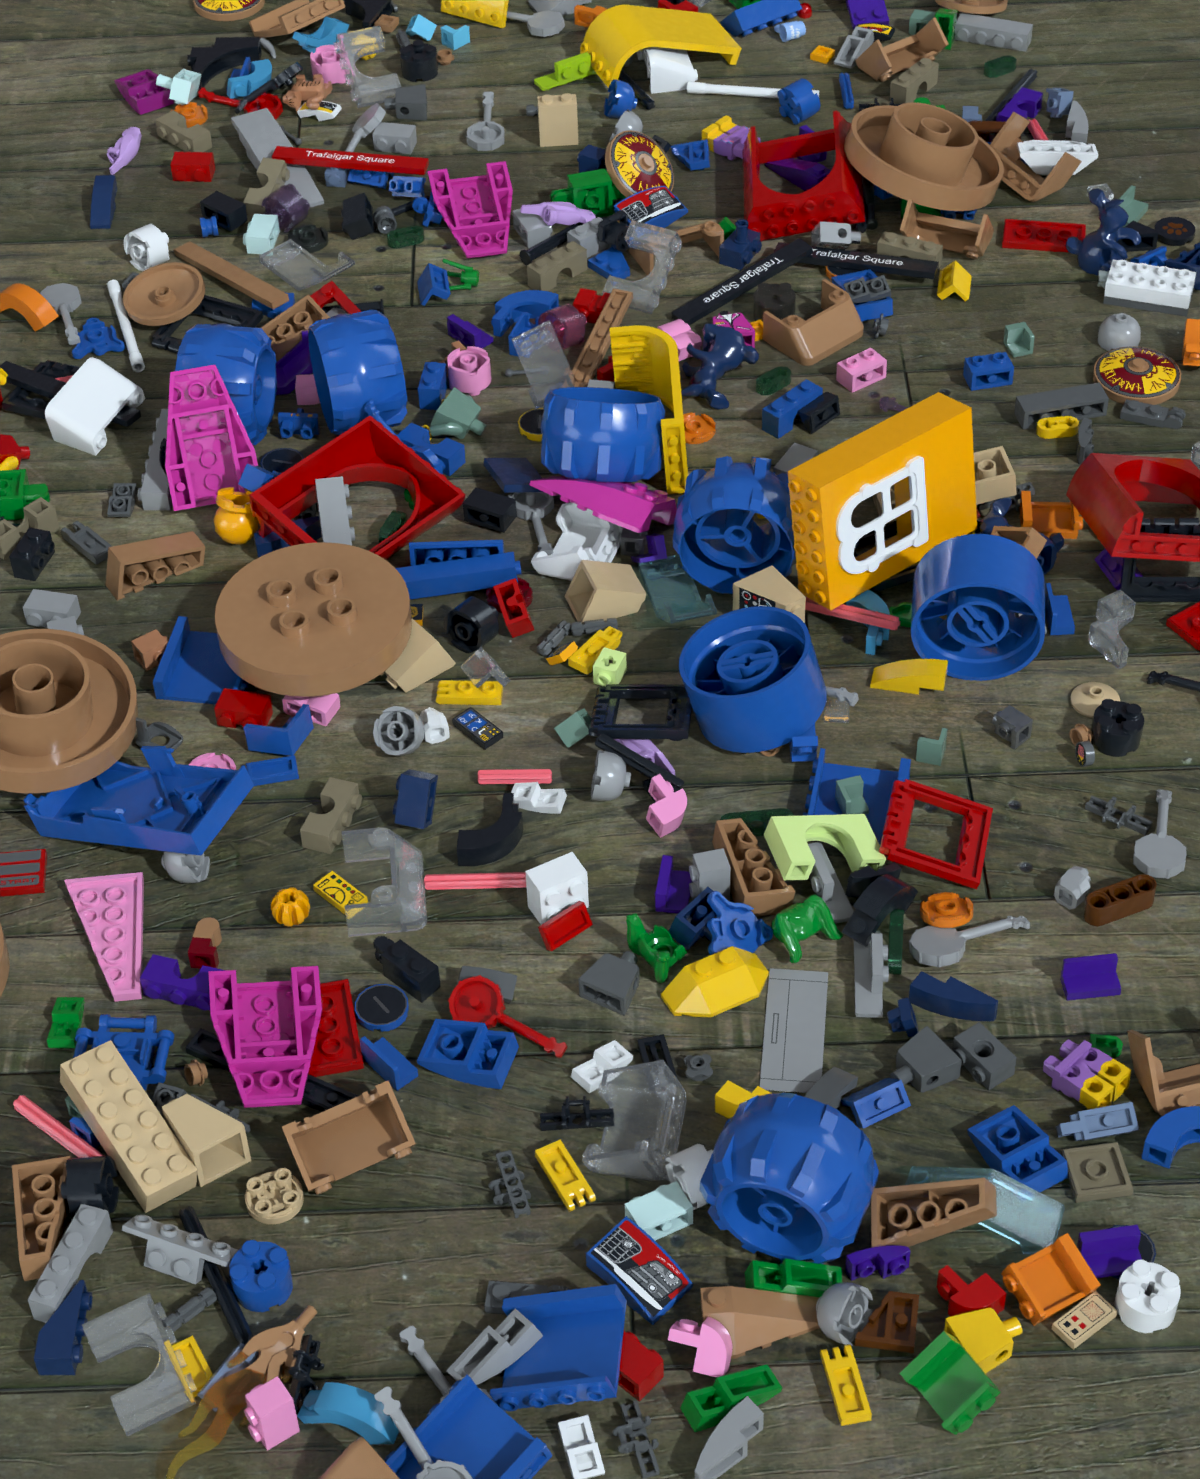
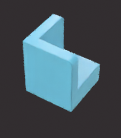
[405,14,437,41]
[441,25,470,50]

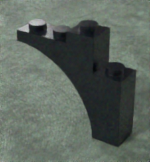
[187,37,262,91]

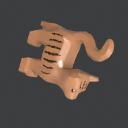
[283,74,333,114]

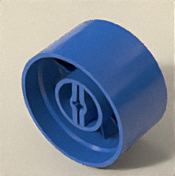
[911,534,1045,681]
[679,606,827,753]

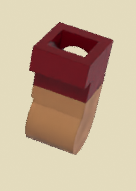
[188,917,222,969]

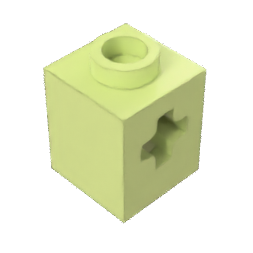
[593,647,627,687]

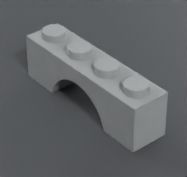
[28,1204,113,1323]

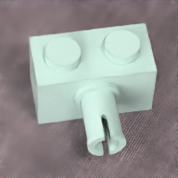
[156,69,201,105]

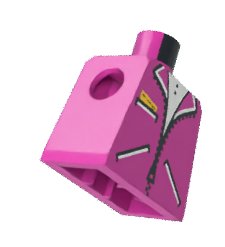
[713,311,755,348]

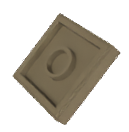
[1060,1142,1134,1203]

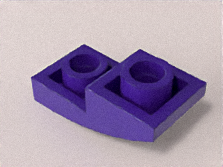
[845,1245,910,1281]

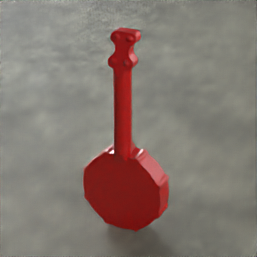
[198,88,283,120]
[448,975,567,1058]

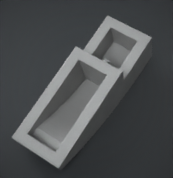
[834,26,874,69]
[1065,101,1089,144]
[446,1309,543,1385]
[695,1396,764,1479]

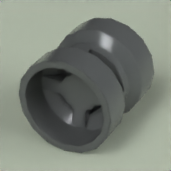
[373,206,397,234]

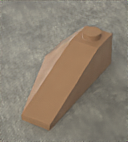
[701,1286,820,1359]

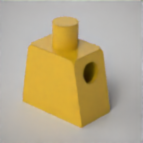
[944,1308,1022,1373]

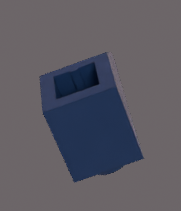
[34,1280,93,1375]

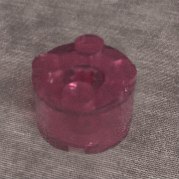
[539,303,587,352]

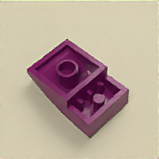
[114,69,174,115]

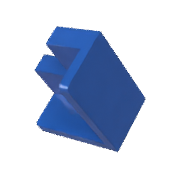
[243,704,314,756]

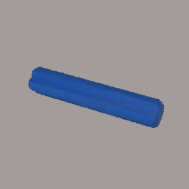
[839,73,854,109]

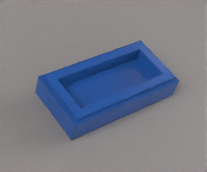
[246,755,299,786]

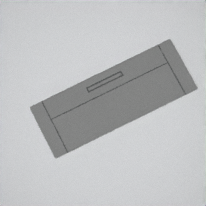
[760,968,828,1093]

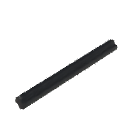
[984,68,1038,121]
[179,1206,254,1345]

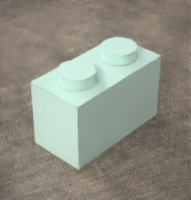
[243,214,280,255]
[625,1181,693,1240]

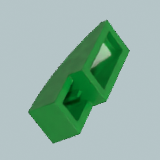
[745,1258,842,1297]
[680,1364,783,1432]

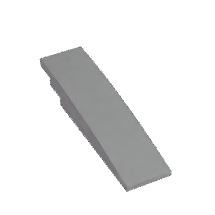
[231,108,324,214]

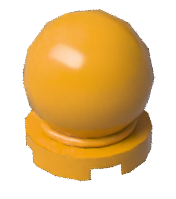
[214,487,259,545]

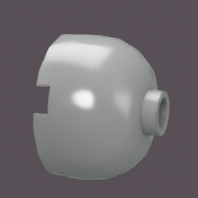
[609,109,643,142]
[1098,313,1141,351]
[373,706,425,756]
[591,750,631,801]
[161,851,210,883]
[816,1282,873,1346]

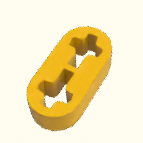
[1036,416,1079,439]

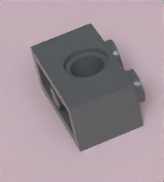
[952,1022,1017,1090]

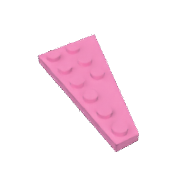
[64,872,144,1002]

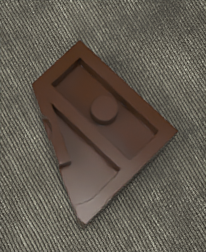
[855,1291,919,1353]

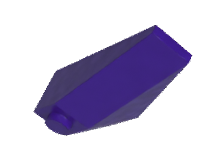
[765,158,831,191]

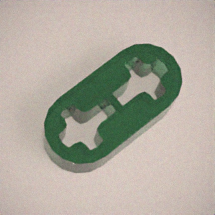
[984,56,1016,78]
[387,226,425,249]
[756,366,791,396]
[379,510,407,543]

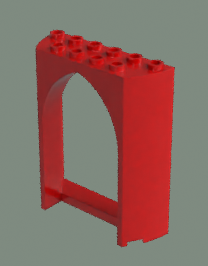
[743,111,865,241]
[249,416,466,560]
[1066,453,1200,562]

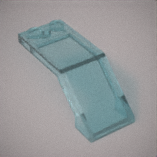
[638,554,717,623]
[905,1166,1065,1254]

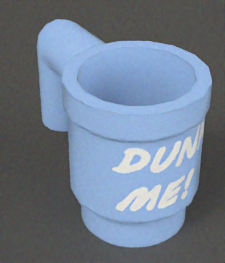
[774,21,806,42]

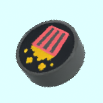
[1075,741,1095,767]

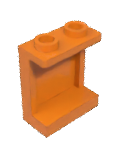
[1019,491,1083,539]
[1001,1233,1100,1326]

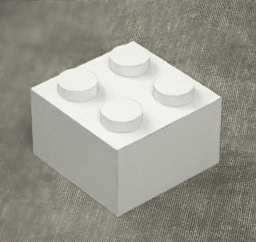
[525,852,589,925]

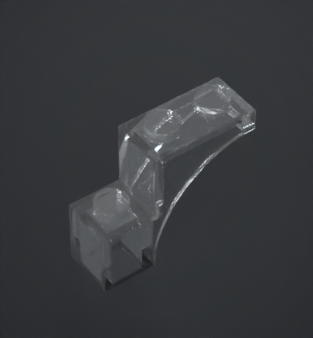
[1088,589,1136,669]

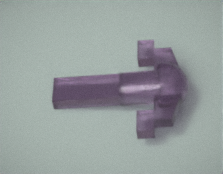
[879,396,908,412]

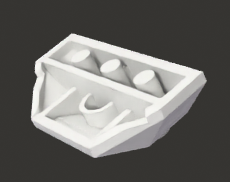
[1017,140,1099,176]

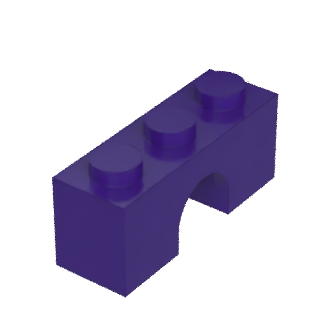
[996,87,1043,129]
[140,954,226,1010]

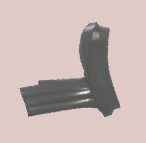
[136,717,183,754]

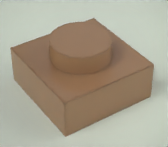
[375,14,399,33]

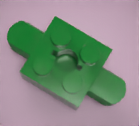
[550,168,626,217]
[0,469,50,520]

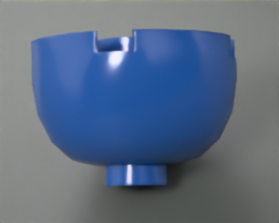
[604,79,637,119]

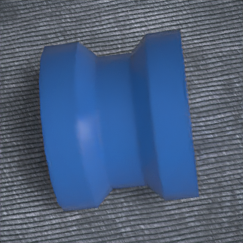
[200,216,219,238]

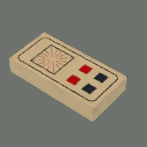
[1052,1291,1117,1350]

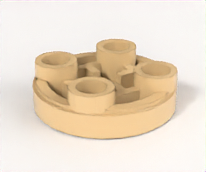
[245,1168,304,1225]

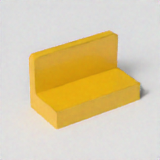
[937,260,972,302]

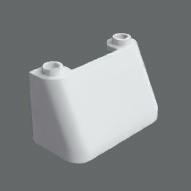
[637,47,698,94]
[45,357,145,456]
[531,502,623,581]

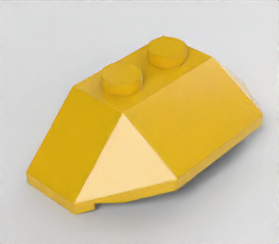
[661,946,769,1017]

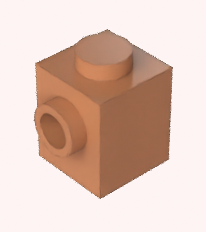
[131,629,169,671]

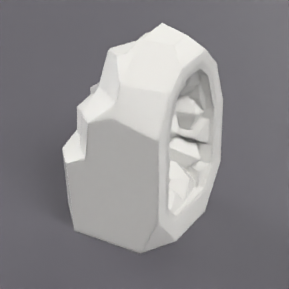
[419,707,450,744]

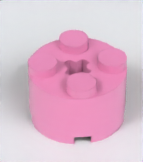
[310,45,349,84]
[447,346,491,396]

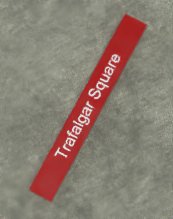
[272,146,429,175]

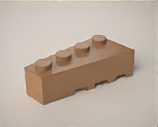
[106,531,205,601]
[712,818,795,917]
[871,1178,997,1247]

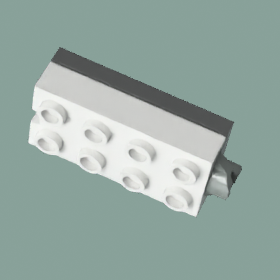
[1097,260,1196,317]

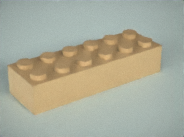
[872,446,1017,524]
[60,1040,198,1213]

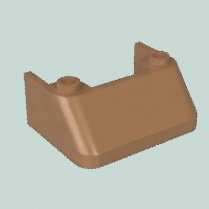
[855,17,949,82]
[990,112,1082,202]
[900,199,994,259]
[763,279,864,366]
[1127,1029,1200,1116]

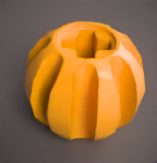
[270,887,310,927]

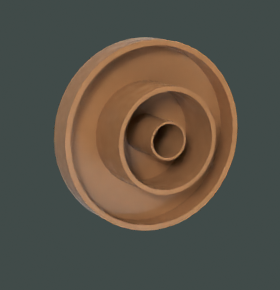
[844,102,1004,211]
[215,542,412,697]
[0,629,138,793]

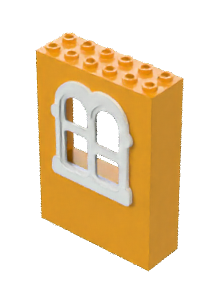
[787,392,977,611]

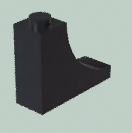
[343,0,392,37]

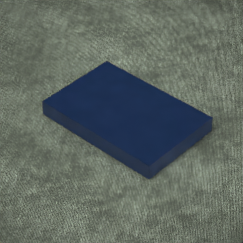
[483,458,543,493]

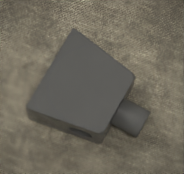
[384,84,427,120]
[579,951,640,1016]
[890,1026,962,1093]

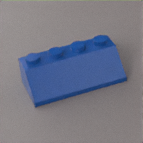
[720,0,802,37]
[409,540,505,566]

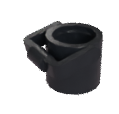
[598,210,636,252]

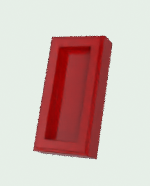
[538,901,593,951]

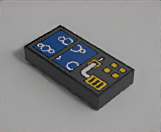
[452,707,503,750]

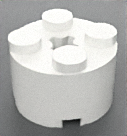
[124,224,169,271]
[665,1144,713,1210]
[1114,1260,1181,1333]

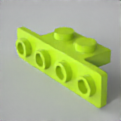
[534,52,597,91]

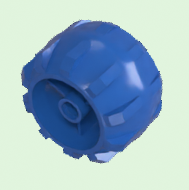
[308,310,407,435]
[175,323,277,445]
[541,387,665,482]
[673,456,796,594]
[699,1092,879,1264]

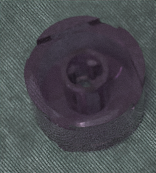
[262,184,310,232]

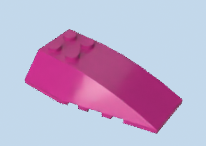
[428,161,513,258]
[165,365,258,511]
[530,476,677,533]
[208,966,322,1108]

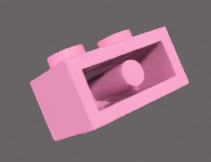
[836,348,887,393]
[244,1376,300,1451]

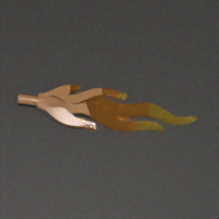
[166,1305,317,1479]

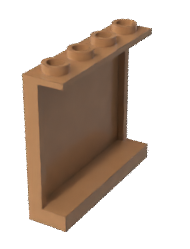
[249,0,345,38]

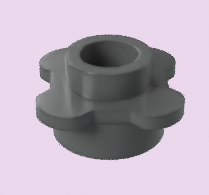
[872,313,889,338]
[684,1054,713,1081]

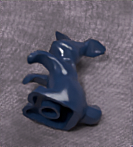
[1066,188,1141,276]
[681,324,759,409]
[975,497,1064,575]

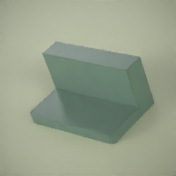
[1119,185,1149,227]

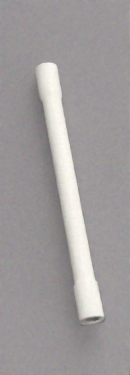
[687,82,819,98]
[107,280,145,372]

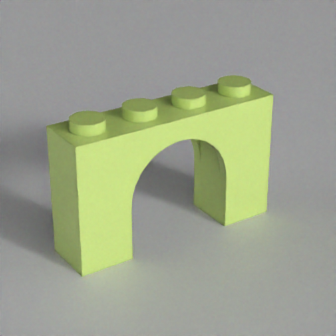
[764,814,886,880]

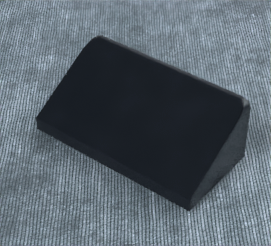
[798,392,840,434]

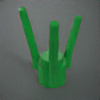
[442,259,479,291]

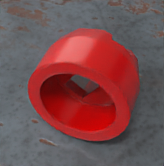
[797,3,812,19]

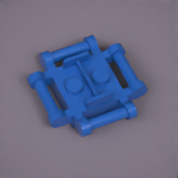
[73,1014,175,1091]

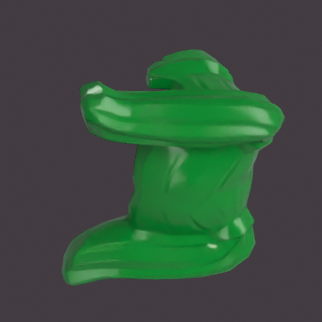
[771,895,843,964]
[626,913,687,983]

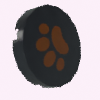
[1154,217,1196,246]

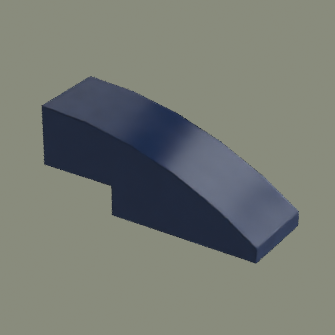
[90,175,118,229]
[254,516,322,558]
[909,971,998,1022]

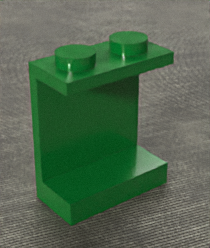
[900,1331,1001,1435]

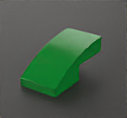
[47,997,85,1048]

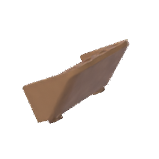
[628,221,724,278]

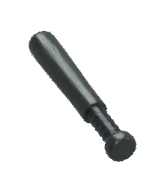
[862,176,878,230]

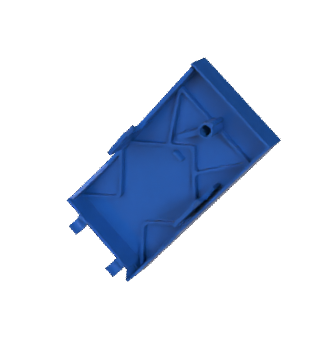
[23,746,254,856]

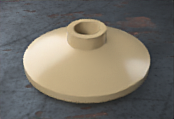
[1070,682,1120,718]

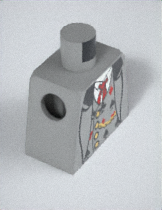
[811,222,861,250]

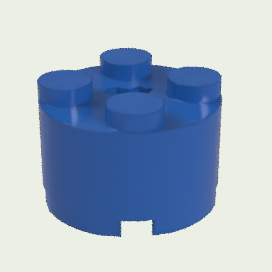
[777,78,820,125]
[229,1240,293,1312]

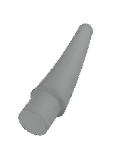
[260,37,276,59]

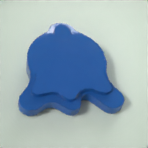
[72,318,125,359]
[707,891,773,955]

